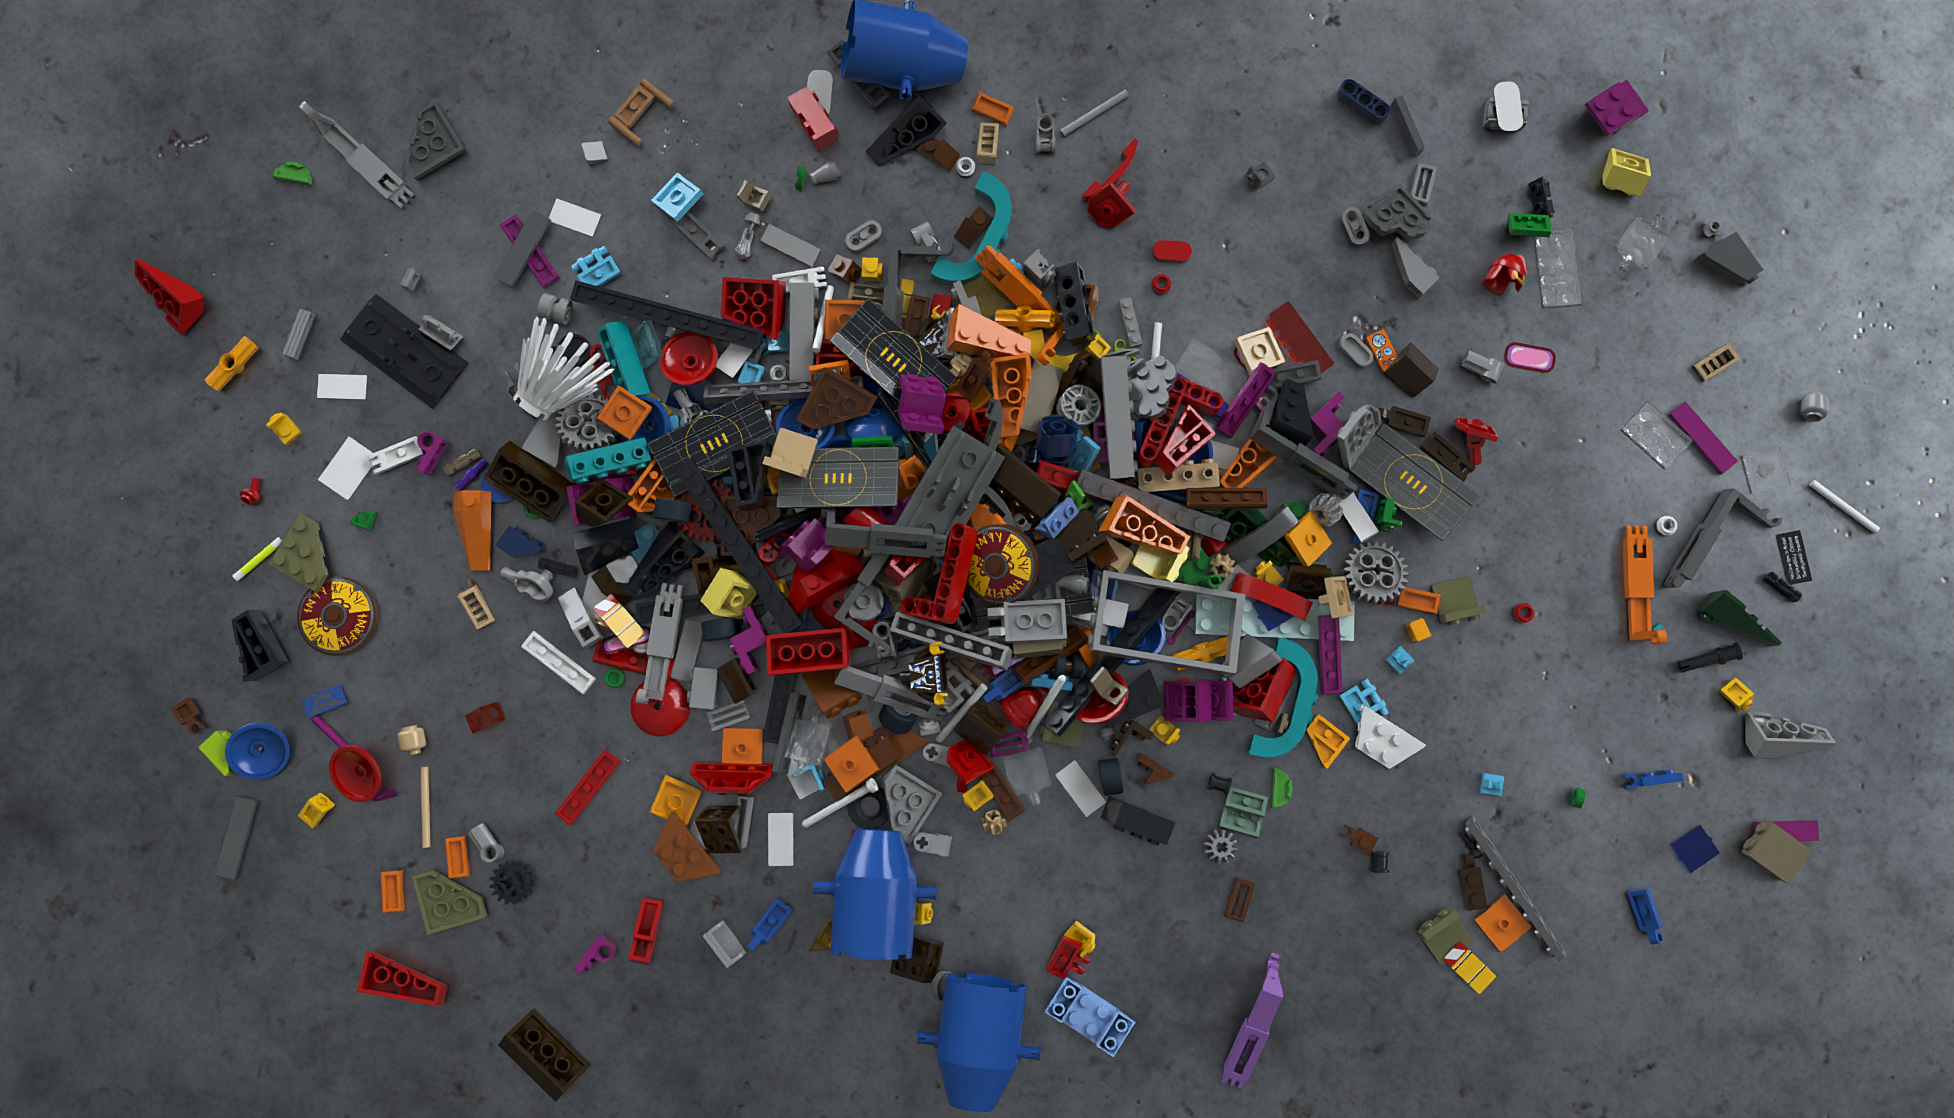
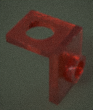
[465,702,506,734]

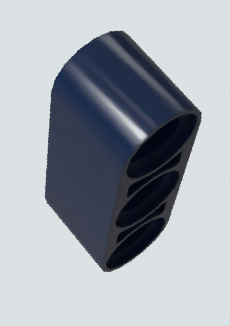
[1337,79,1390,125]

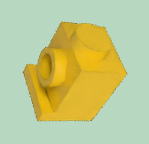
[862,257,883,283]

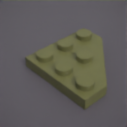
[269,513,328,592]
[412,870,488,935]

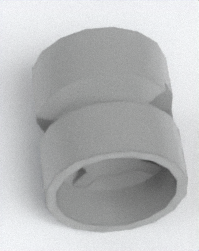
[537,293,573,325]

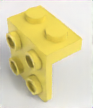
[1131,545,1189,582]

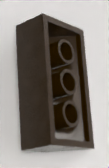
[484,441,575,523]
[989,443,1061,527]
[498,1009,590,1102]

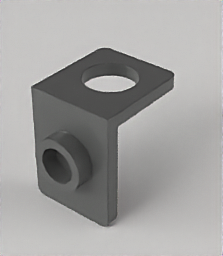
[1246,162,1275,190]

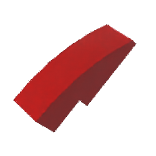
[628,898,663,966]

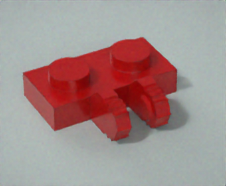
[1046,935,1091,979]

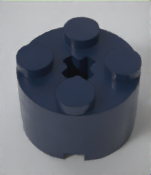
[1035,415,1078,459]

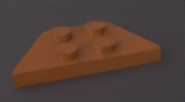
[862,725,929,785]
[653,811,722,882]

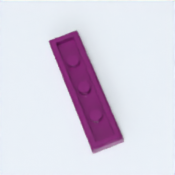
[500,214,560,289]
[1215,362,1276,438]
[1668,401,1738,474]
[1318,614,1343,695]

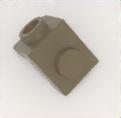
[737,180,772,211]

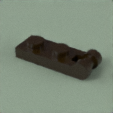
[1421,432,1476,482]

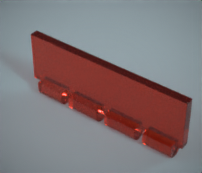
[1266,301,1335,373]

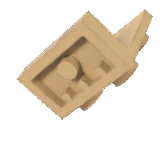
[762,428,818,478]

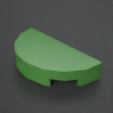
[272,162,312,186]
[1271,768,1293,808]

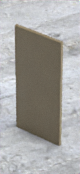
[1021,359,1064,434]

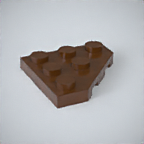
[796,367,878,429]
[721,496,782,556]

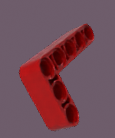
[1137,376,1224,467]
[901,523,977,624]

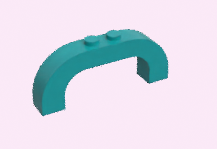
[930,171,1012,285]
[1246,638,1318,758]

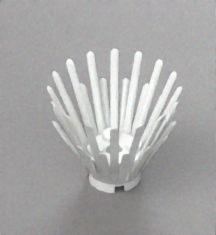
[513,316,614,420]

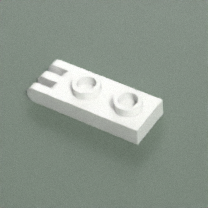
[772,267,827,294]
[368,436,425,475]

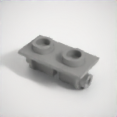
[418,315,463,351]

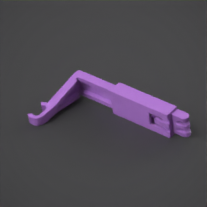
[1221,953,1283,1090]

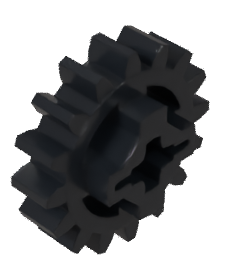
[489,860,535,905]

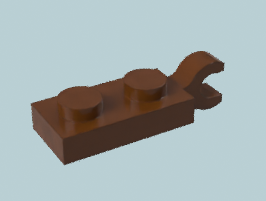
[955,349,996,402]

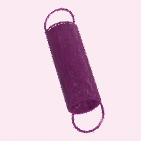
[372,789,398,802]

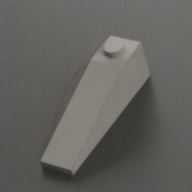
[1745,712,1836,758]

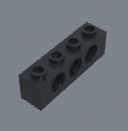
[1054,261,1095,347]

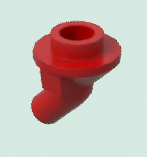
[239,477,260,505]

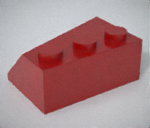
[721,277,786,340]
[1233,658,1296,722]

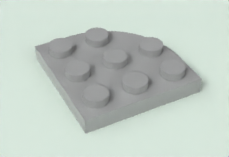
[1337,405,1382,469]

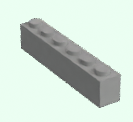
[789,283,819,402]
[1100,356,1138,479]
[890,612,1014,671]

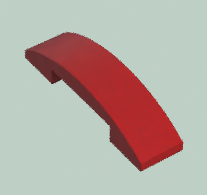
[1082,138,1138,202]
[1231,572,1313,621]

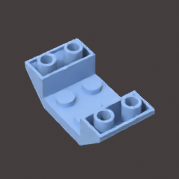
[1044,977,1135,1057]

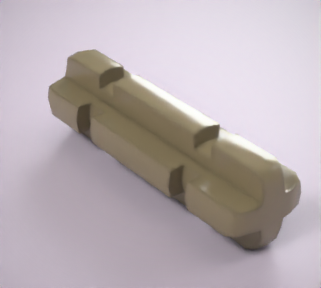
[443,448,481,476]

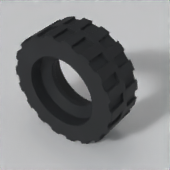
[847,786,889,829]

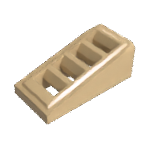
[976,123,999,165]
[1693,343,1741,382]
[457,585,495,630]

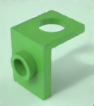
[1064,481,1094,511]

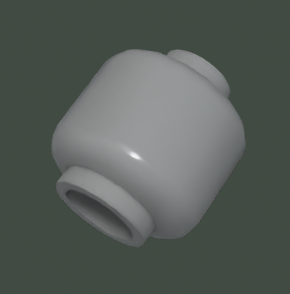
[1800,391,1830,422]

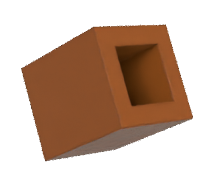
[842,710,873,742]

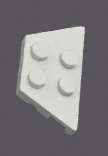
[1355,704,1426,769]

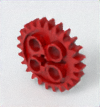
[676,479,735,543]

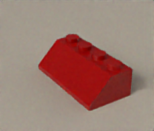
[766,628,851,676]

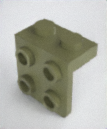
[1432,576,1486,625]
[1039,701,1086,748]
[1417,908,1472,964]

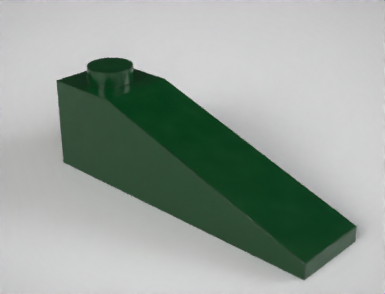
[1218,509,1296,567]
[1696,590,1782,646]

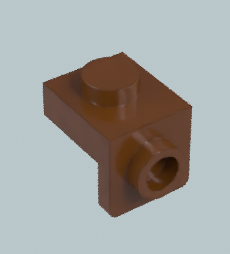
[827,254,862,284]

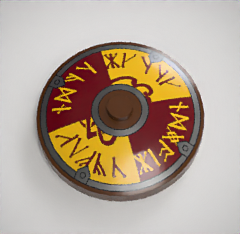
[966,524,1039,605]
[297,577,379,656]

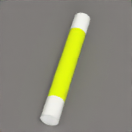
[233,537,283,581]

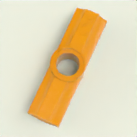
[994,305,1056,332]
[205,336,259,392]
[1172,636,1228,671]

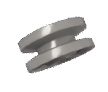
[1056,385,1101,430]

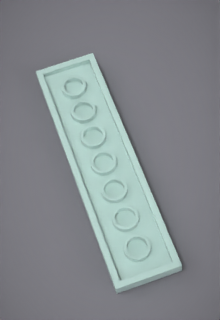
[1194,594,1355,641]

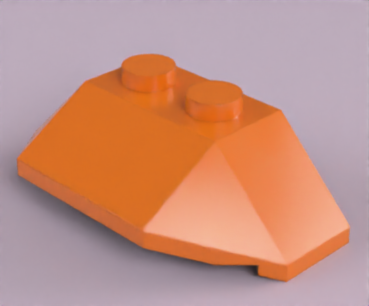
[627,458,677,513]

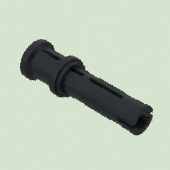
[1677,642,1743,673]

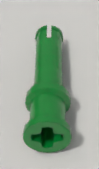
[1199,574,1222,589]

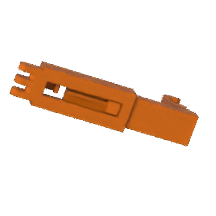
[975,245,1065,366]
[1623,525,1667,645]

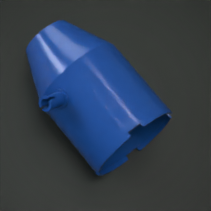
[840,0,968,101]
[813,829,937,960]
[917,973,1041,1112]

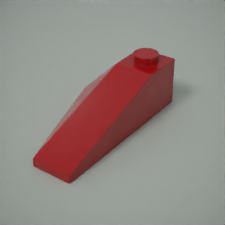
[134,259,204,335]

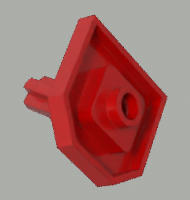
[1088,180,1136,228]
[1455,417,1498,465]
[946,740,994,793]

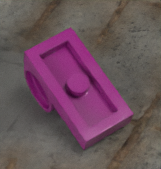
[417,432,449,476]
[877,495,911,525]
[574,934,617,974]

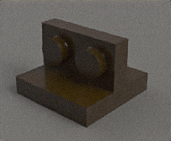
[1285,562,1331,600]

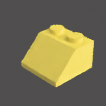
[1602,148,1651,197]
[700,568,757,620]

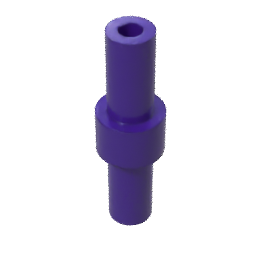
[454,457,488,491]

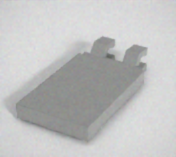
[987,599,1067,643]

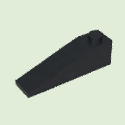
[865,93,947,165]
[624,521,705,601]

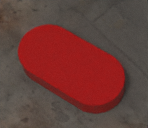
[1152,240,1192,262]

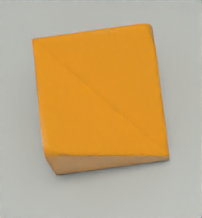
[1405,618,1431,643]

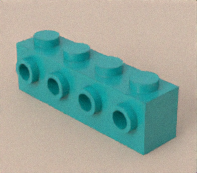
[596,321,650,397]
[564,437,651,484]

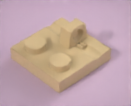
[1234,327,1285,376]
[1319,576,1353,618]

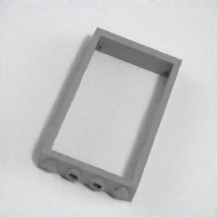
[1087,570,1246,676]

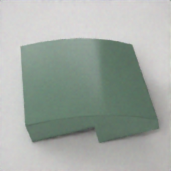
[1218,787,1268,839]

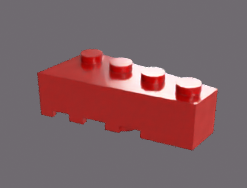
[357,951,448,1006]

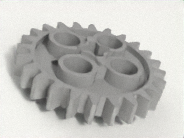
[555,393,619,452]
[1343,541,1409,605]

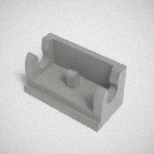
[703,920,747,968]

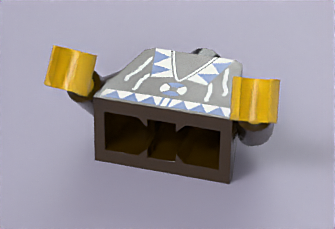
[917,305,973,367]
[900,642,949,705]

